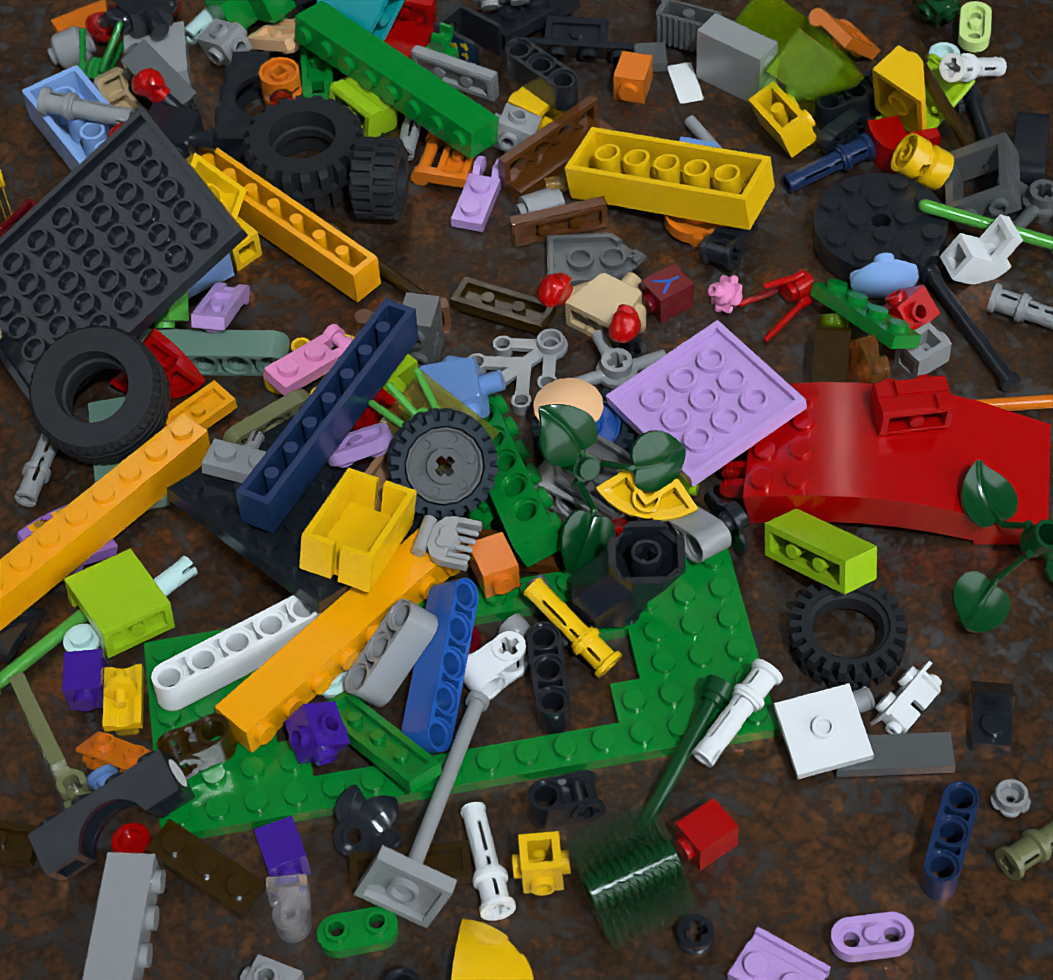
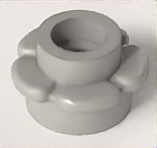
[990,779,1031,818]

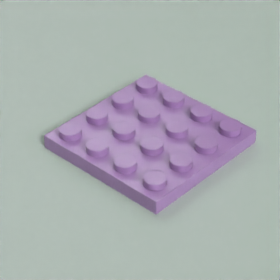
[606,320,807,487]

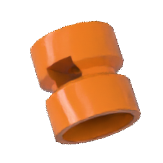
[259,57,303,107]

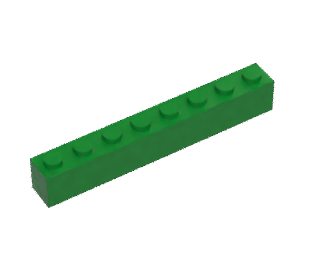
[295,1,499,159]

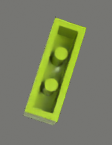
[765,508,877,595]

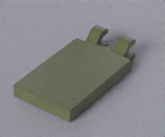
[8,671,92,809]

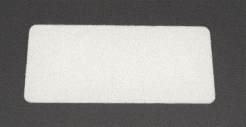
[667,62,704,104]

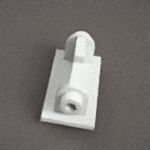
[870,661,942,734]

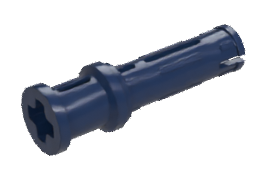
[781,132,876,194]

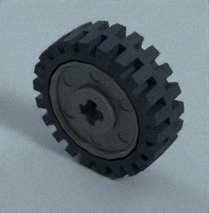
[387,407,498,519]

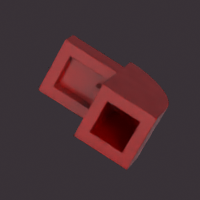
[866,115,941,174]

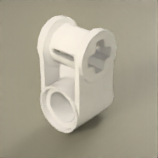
[463,631,529,700]

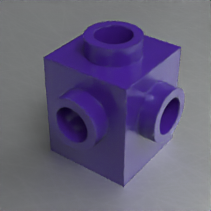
[284,701,350,766]

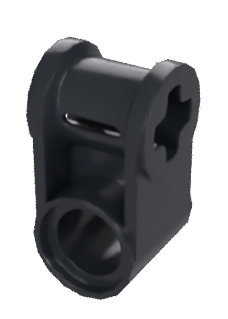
[528,770,606,829]

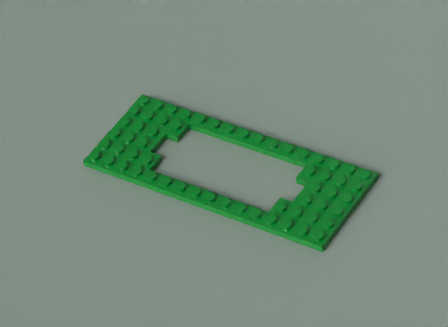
[144,548,779,839]

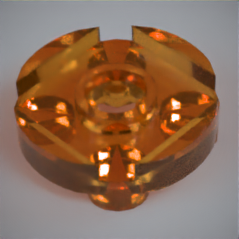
[849,335,890,384]

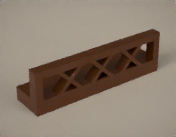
[498,94,614,200]

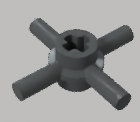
[997,177,1053,228]

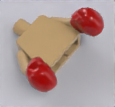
[536,272,646,348]

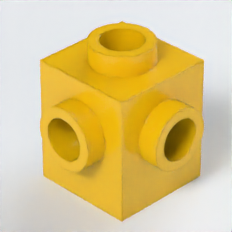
[512,831,571,895]

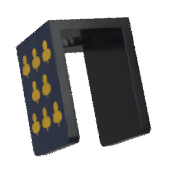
[434,3,503,66]

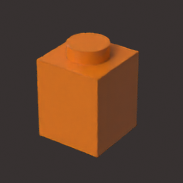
[613,51,653,104]
[468,532,520,598]

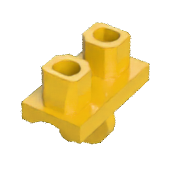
[102,664,144,736]

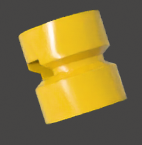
[891,133,954,191]

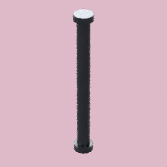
[920,264,1021,391]

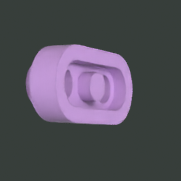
[327,423,394,468]
[830,912,914,962]

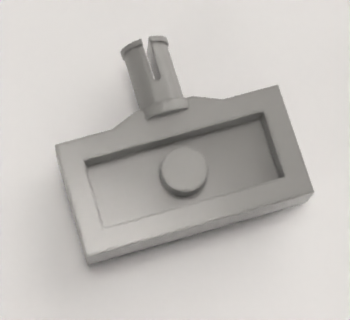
[202,431,266,483]

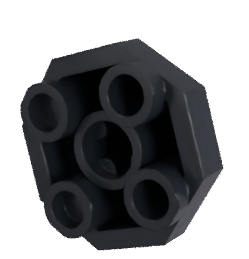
[571,520,686,628]

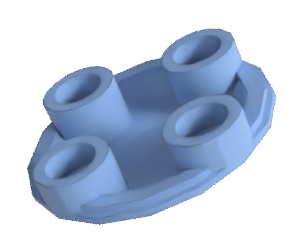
[849,253,919,299]

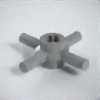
[574,330,666,391]

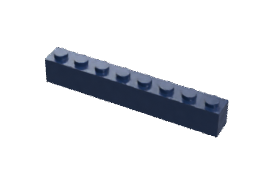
[236,298,419,533]

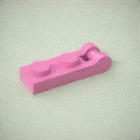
[264,324,353,396]

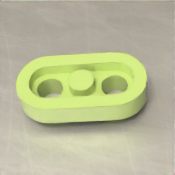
[958,1,992,53]

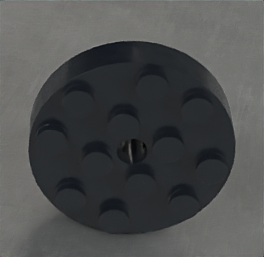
[812,173,948,282]

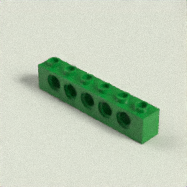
[478,393,563,568]

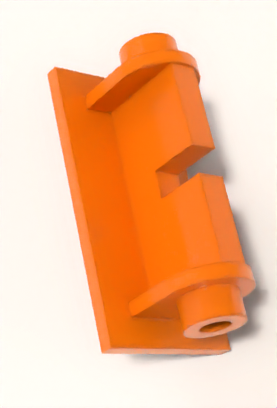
[75,731,151,772]

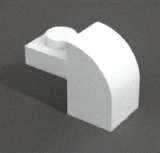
[940,214,1023,284]

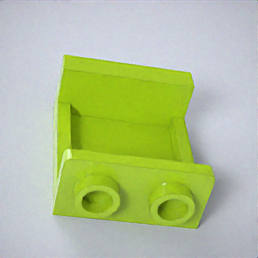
[64,548,175,659]

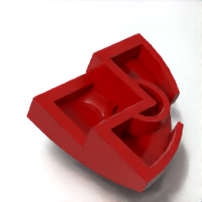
[110,328,205,399]

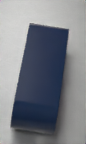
[920,781,980,901]

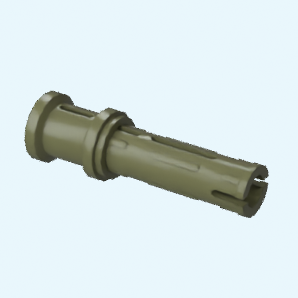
[995,820,1053,881]

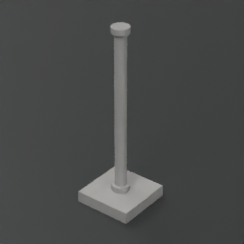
[354,691,490,928]

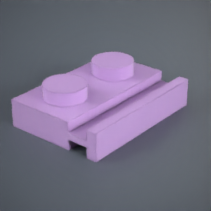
[727,927,831,980]

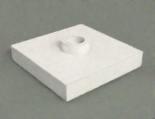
[774,684,874,779]

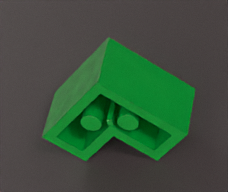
[204,0,296,32]

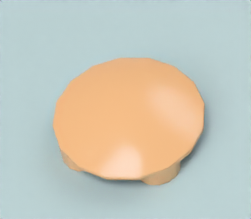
[533,378,604,427]

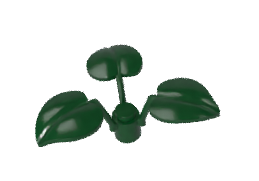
[538,404,686,573]
[952,459,1053,633]

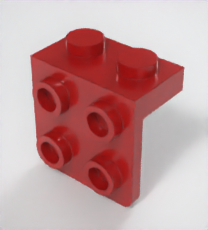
[384,0,437,60]

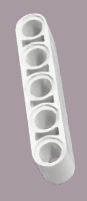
[151,595,322,711]

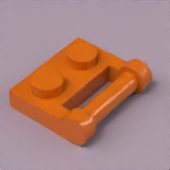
[809,8,881,60]
[410,131,479,188]

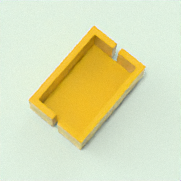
[299,468,417,592]

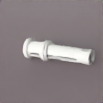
[939,53,1007,82]
[692,658,783,767]
[461,802,516,921]

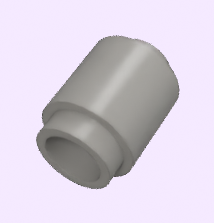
[515,187,565,215]

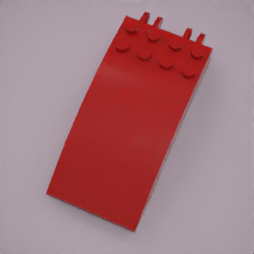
[719,382,1051,545]

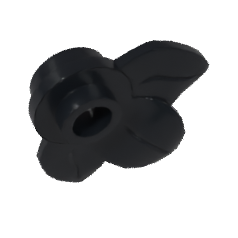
[703,492,749,557]
[332,785,403,858]

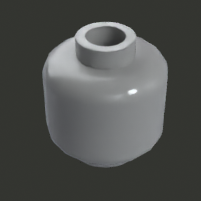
[48,26,96,70]

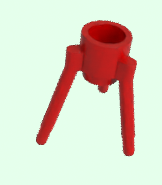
[738,270,815,342]

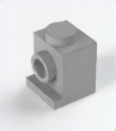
[894,322,952,379]

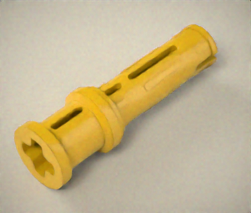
[523,577,623,678]

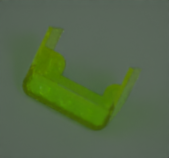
[734,0,865,101]

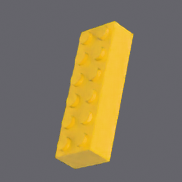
[564,127,775,230]

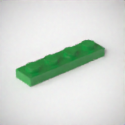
[810,279,922,349]
[326,690,442,793]

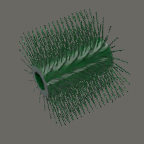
[566,800,698,950]

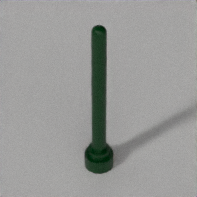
[631,675,734,839]

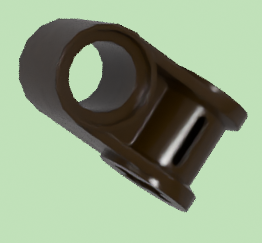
[157,713,237,779]

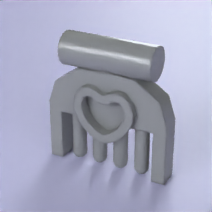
[411,515,483,571]

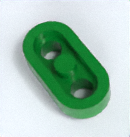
[317,906,399,958]

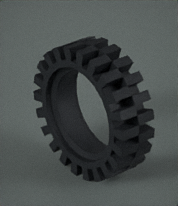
[788,581,908,691]

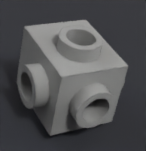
[197,18,253,65]
[492,103,542,152]

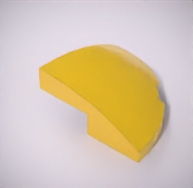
[596,471,698,522]
[451,919,534,980]

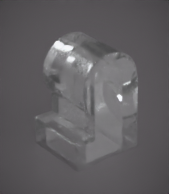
[266,874,312,943]

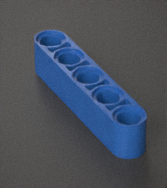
[401,577,479,754]

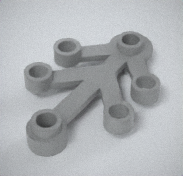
[469,329,568,416]

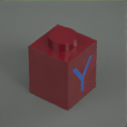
[641,263,694,324]

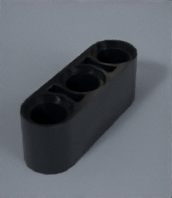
[505,38,578,111]
[814,70,879,131]
[1013,111,1050,186]
[527,622,571,735]

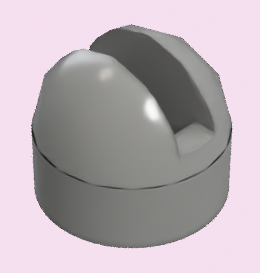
[498,613,531,643]

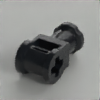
[699,220,758,270]

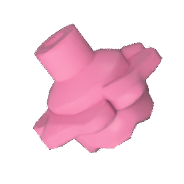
[708,275,743,313]

